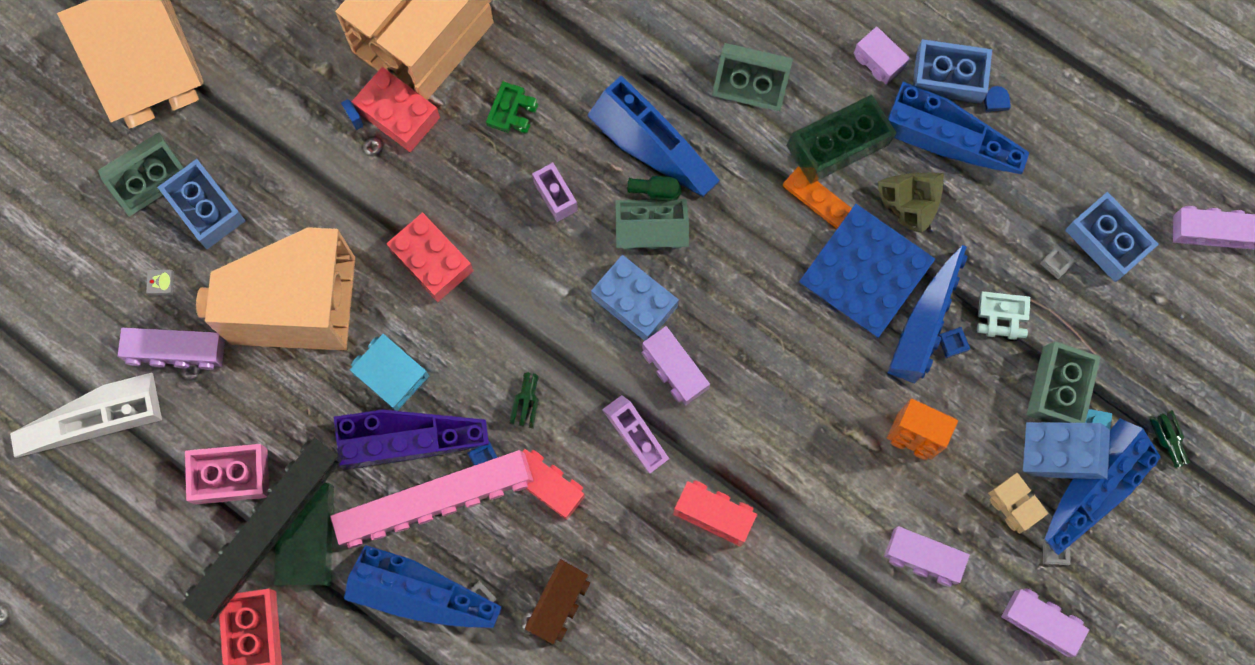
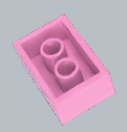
[185,444,269,504]

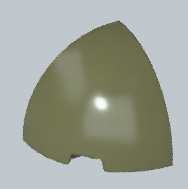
[878,173,944,233]

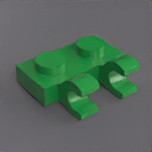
[486,81,539,134]

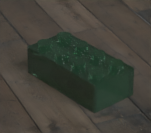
[786,94,897,184]
[274,483,334,587]

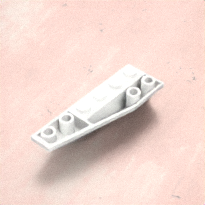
[10,373,162,458]

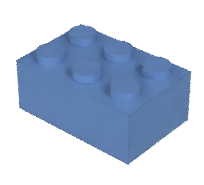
[913,39,992,104]
[157,159,246,249]
[1065,192,1159,282]
[591,255,679,341]
[1023,422,1110,479]

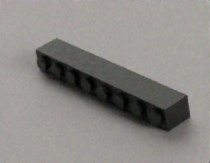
[182,437,343,624]

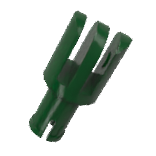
[627,176,681,201]
[509,372,539,429]
[1149,410,1190,468]

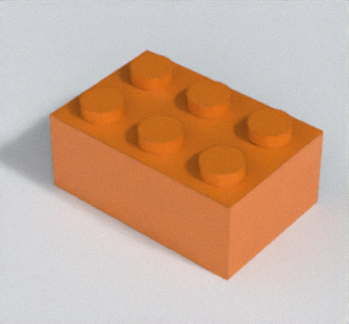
[887,398,959,460]

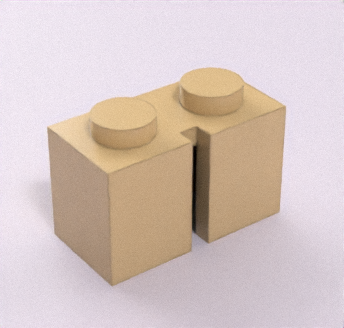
[988,473,1049,533]

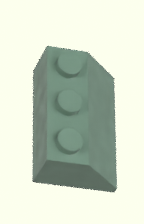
[712,43,793,112]
[98,132,184,216]
[615,199,689,250]
[1026,341,1101,423]

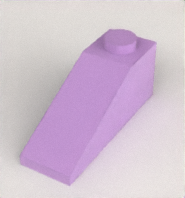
[602,395,669,473]

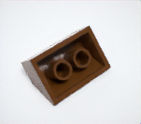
[525,559,591,645]

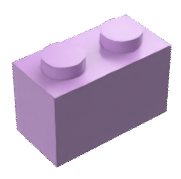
[854,26,910,85]
[532,163,578,222]

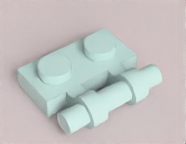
[977,291,1030,340]

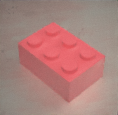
[352,67,440,152]
[386,212,473,302]
[673,480,757,547]
[219,589,282,665]

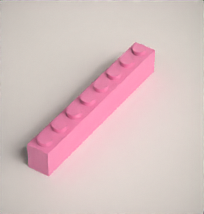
[331,450,533,549]

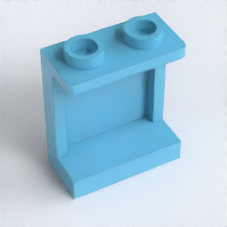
[350,334,429,411]

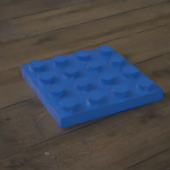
[799,204,935,338]

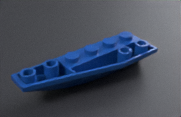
[588,75,720,197]
[882,82,1030,174]
[887,245,968,384]
[1045,419,1161,555]
[344,545,501,628]

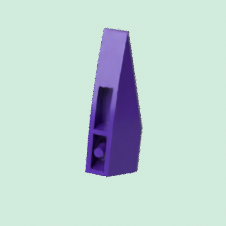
[334,410,489,470]

